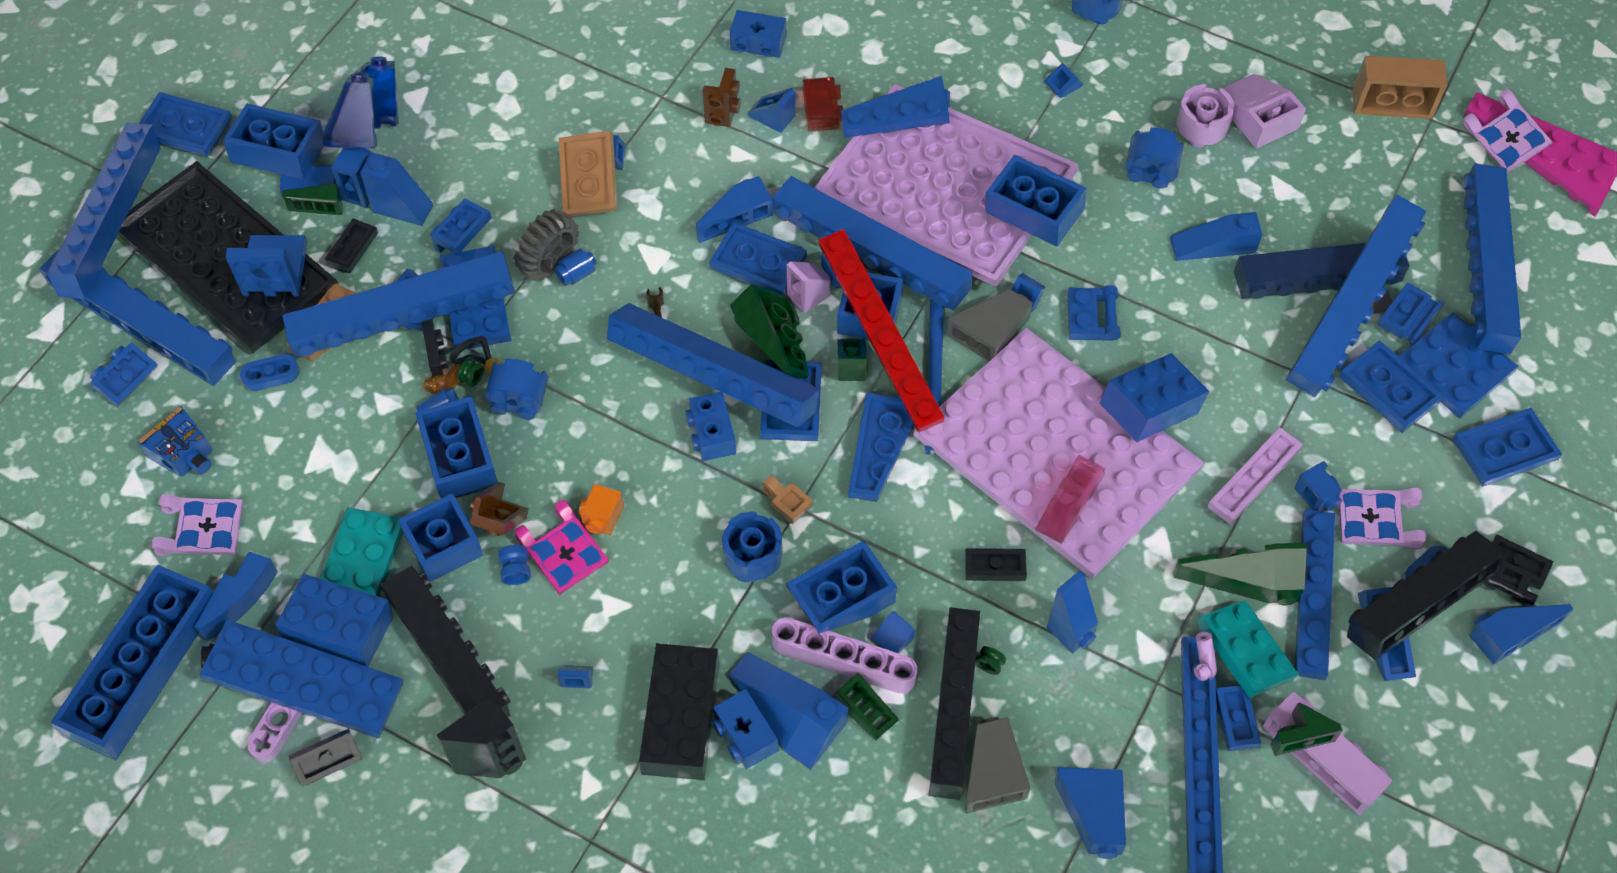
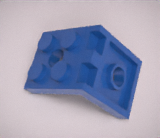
[226,235,308,296]

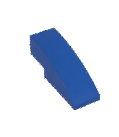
[194,552,278,641]
[1358,587,1416,681]

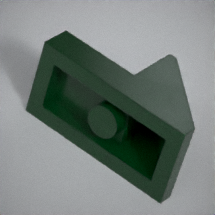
[837,339,867,381]
[1270,703,1343,756]

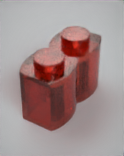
[803,77,843,132]

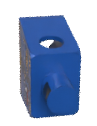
[137,406,212,476]

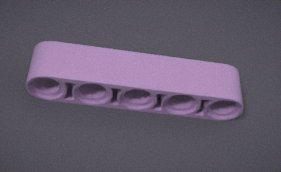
[772,617,917,694]

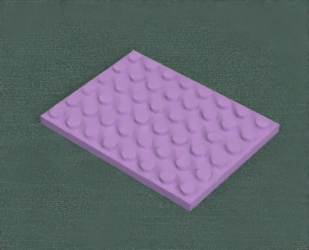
[814,84,1078,287]
[914,328,1204,579]

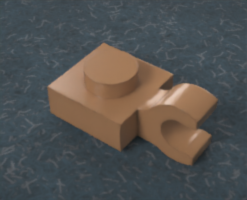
[762,475,813,525]

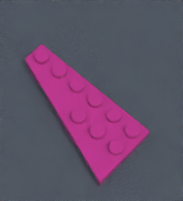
[1464,92,1617,217]

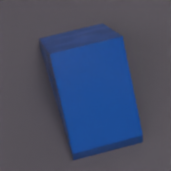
[747,88,795,133]

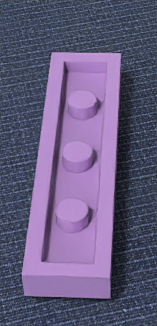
[1208,427,1303,525]

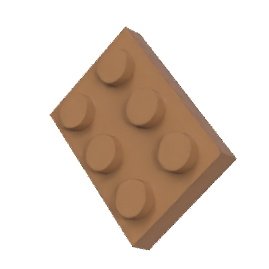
[559,130,618,217]

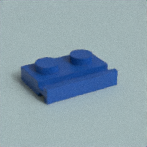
[1377,282,1443,345]

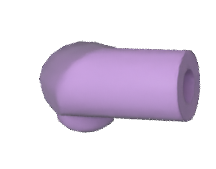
[1194,632,1217,681]

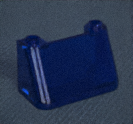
[322,56,399,149]

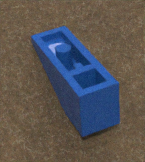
[696,176,773,243]
[1170,212,1262,261]
[1047,570,1098,654]
[1469,604,1573,665]

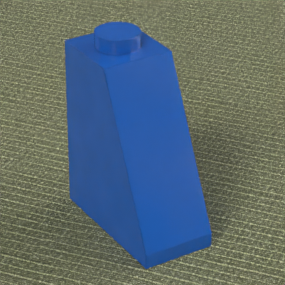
[360,152,433,226]
[1055,767,1126,859]

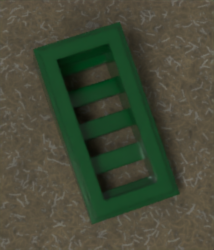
[282,183,343,215]
[832,673,899,741]

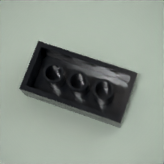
[639,643,719,781]

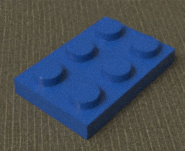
[139,92,232,157]
[709,222,807,295]
[1338,340,1444,433]
[760,360,822,441]
[1453,408,1562,487]

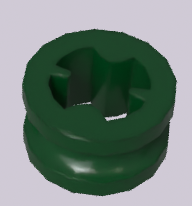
[457,358,484,387]
[975,646,1007,675]

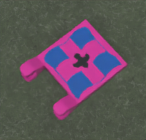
[514,499,609,595]

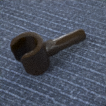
[646,287,664,317]

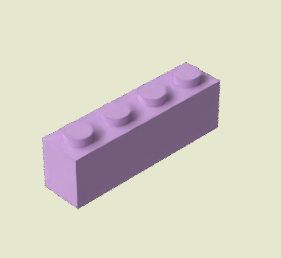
[1262,692,1393,816]

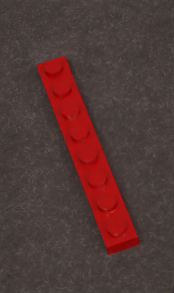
[819,229,945,433]

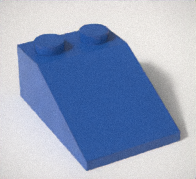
[786,540,897,634]

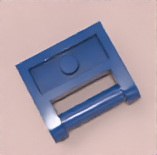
[1067,285,1121,341]

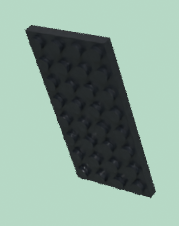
[118,161,338,354]

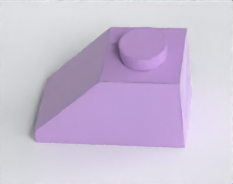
[787,261,831,314]

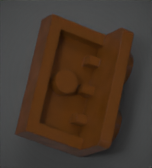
[702,67,741,127]
[470,482,529,536]

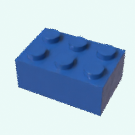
[223,103,326,180]
[986,154,1087,247]
[1099,353,1209,442]
[415,396,498,499]
[276,574,393,667]

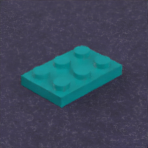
[320,507,403,597]
[1196,600,1299,698]

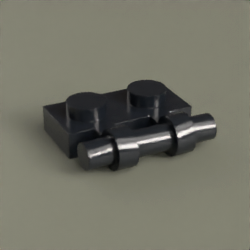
[1484,534,1554,606]

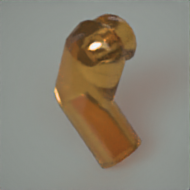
[423,364,461,394]

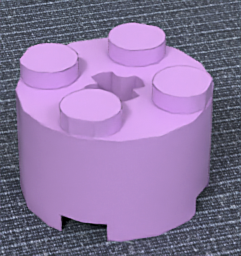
[1176,84,1234,148]

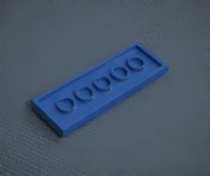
[200,619,404,738]

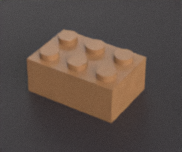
[1352,56,1447,119]

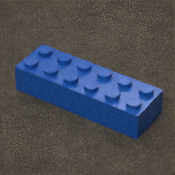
[50,565,213,761]

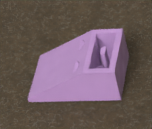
[1222,74,1306,149]

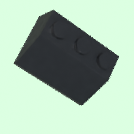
[437,696,526,778]

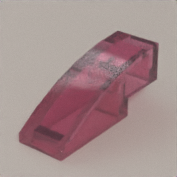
[1035,455,1105,544]

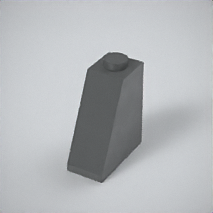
[947,289,1033,361]
[964,717,1031,814]

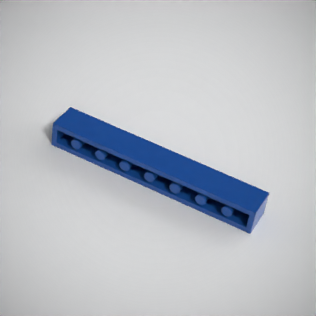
[47,123,161,299]
[1462,163,1521,354]
[772,176,972,311]
[1285,194,1426,397]
[39,250,236,386]
[282,251,516,357]
[607,303,820,427]

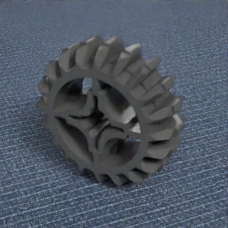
[513,209,580,282]

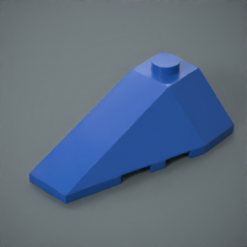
[729,652,848,770]

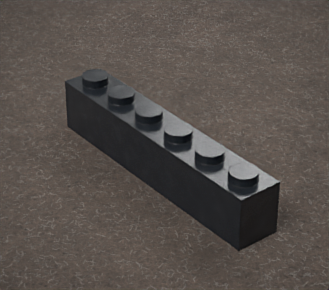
[1347,531,1505,660]
[380,565,511,717]
[928,607,980,800]

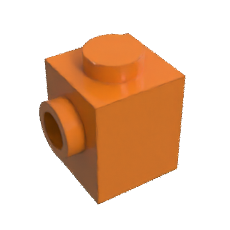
[579,484,624,536]

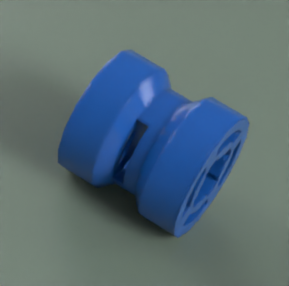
[498,545,531,585]

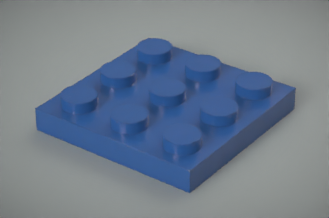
[1399,312,1518,419]

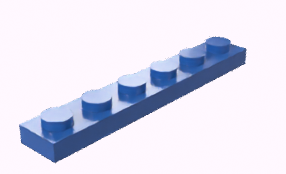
[1295,509,1335,680]

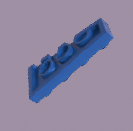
[841,76,950,138]
[848,393,914,502]

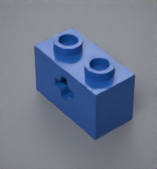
[730,10,787,58]
[711,689,779,770]

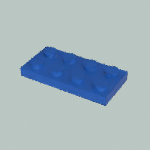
[440,246,511,350]

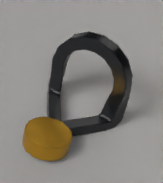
[449,336,501,375]

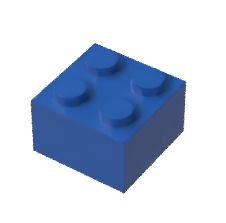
[837,273,903,339]
[398,493,484,582]

